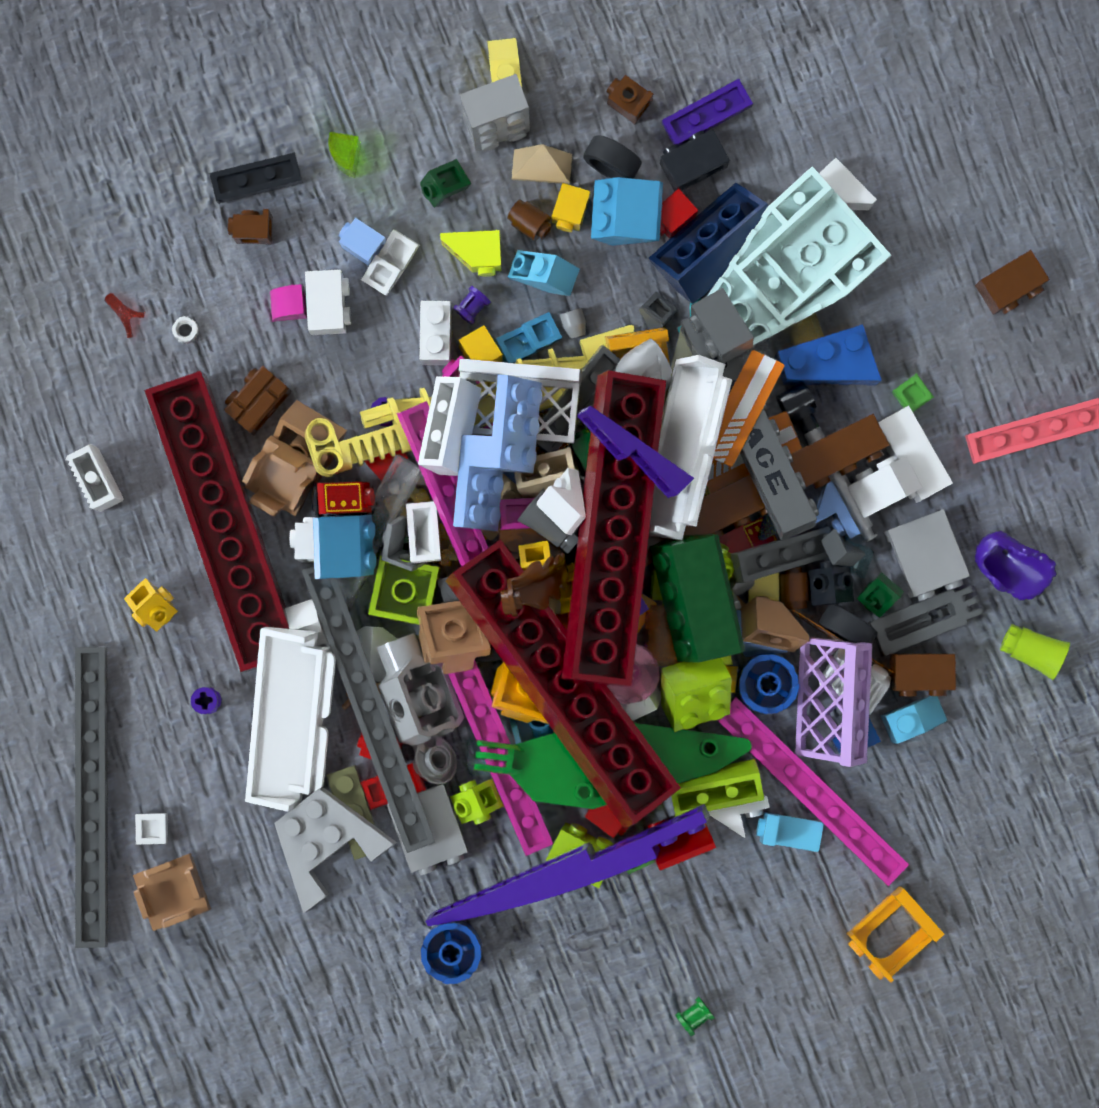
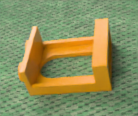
[846,886,945,983]

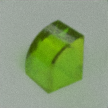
[328,132,361,178]

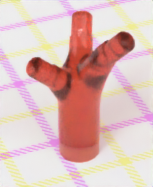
[104,293,144,338]

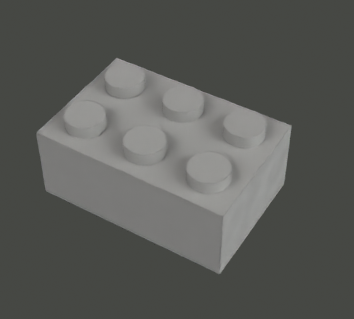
[460,74,530,152]

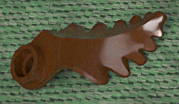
[500,552,570,617]

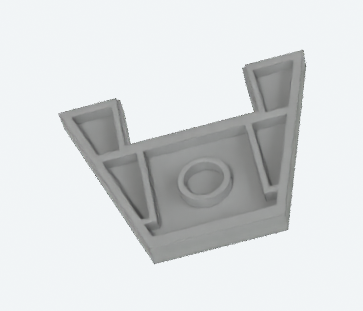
[274,787,397,913]

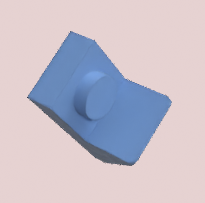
[816,481,860,541]

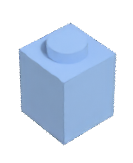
[339,218,386,266]

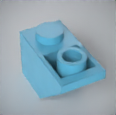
[508,250,580,296]

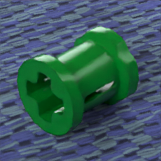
[675,996,715,1037]

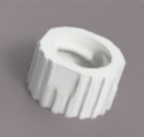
[172,316,199,344]

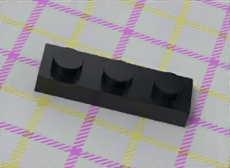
[209,152,303,204]

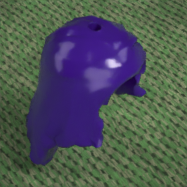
[974,531,1057,600]

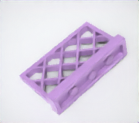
[795,637,872,767]

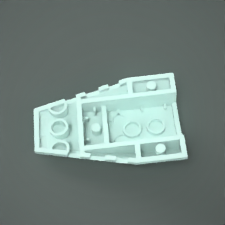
[707,166,892,346]

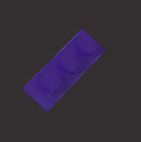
[661,79,753,146]

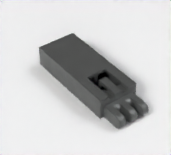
[868,585,984,657]

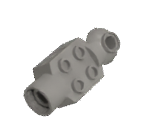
[377,633,464,785]

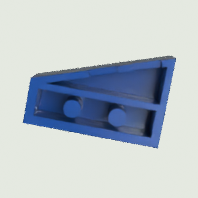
[775,324,882,386]

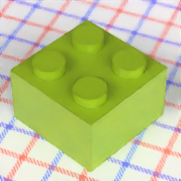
[368,556,441,625]
[661,658,732,732]

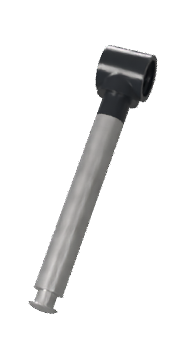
[776,382,877,542]

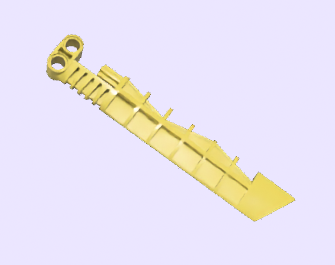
[305,325,634,477]

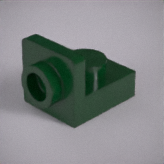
[420,159,472,208]
[857,572,904,618]

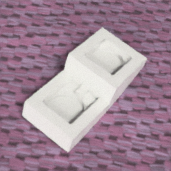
[361,230,420,295]

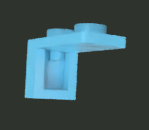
[756,812,823,852]

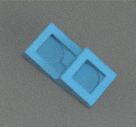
[494,312,562,363]

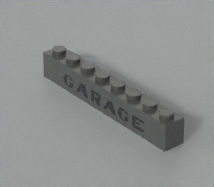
[681,318,819,541]

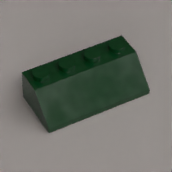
[650,534,745,663]

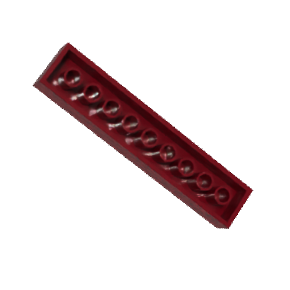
[144,370,289,672]
[562,370,667,687]
[445,539,681,828]

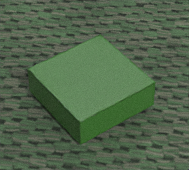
[892,373,934,412]

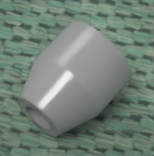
[560,308,586,339]

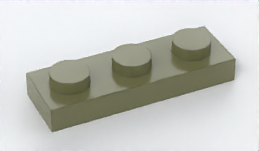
[326,765,376,860]

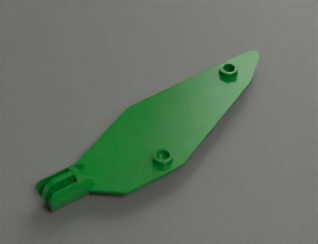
[474,723,752,809]

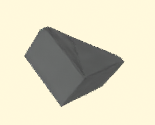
[821,529,866,566]

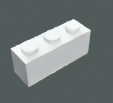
[418,377,482,476]
[878,406,953,503]

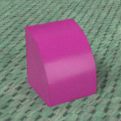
[270,284,307,322]

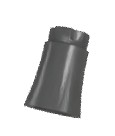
[517,488,580,553]

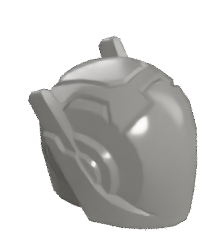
[615,339,672,391]

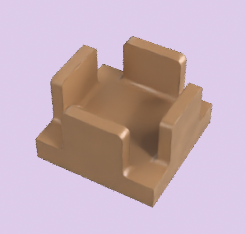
[242,435,322,516]
[417,601,491,674]
[133,853,211,931]

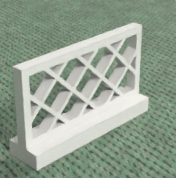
[459,359,582,444]

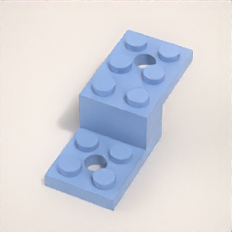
[453,375,542,531]

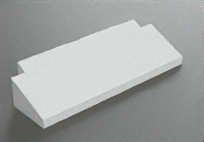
[649,355,732,540]
[245,627,336,812]

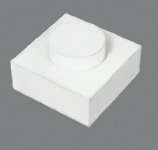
[135,813,168,845]

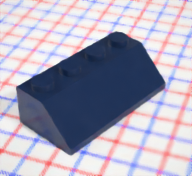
[648,183,769,304]

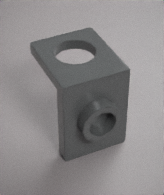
[381,515,427,571]

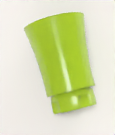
[999,624,1070,680]

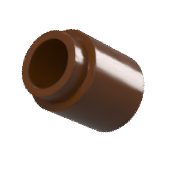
[507,199,552,241]
[779,567,810,610]

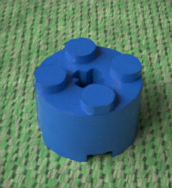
[736,654,799,714]
[421,921,482,984]

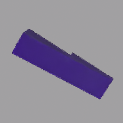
[577,406,694,498]

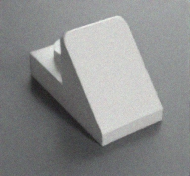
[537,468,586,535]
[708,795,770,838]

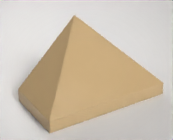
[512,144,572,184]

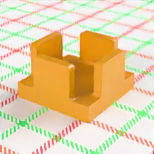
[490,662,548,724]

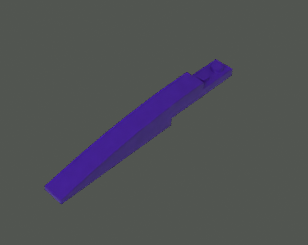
[425,804,710,926]

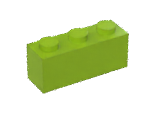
[671,759,765,817]

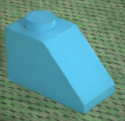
[880,696,948,744]

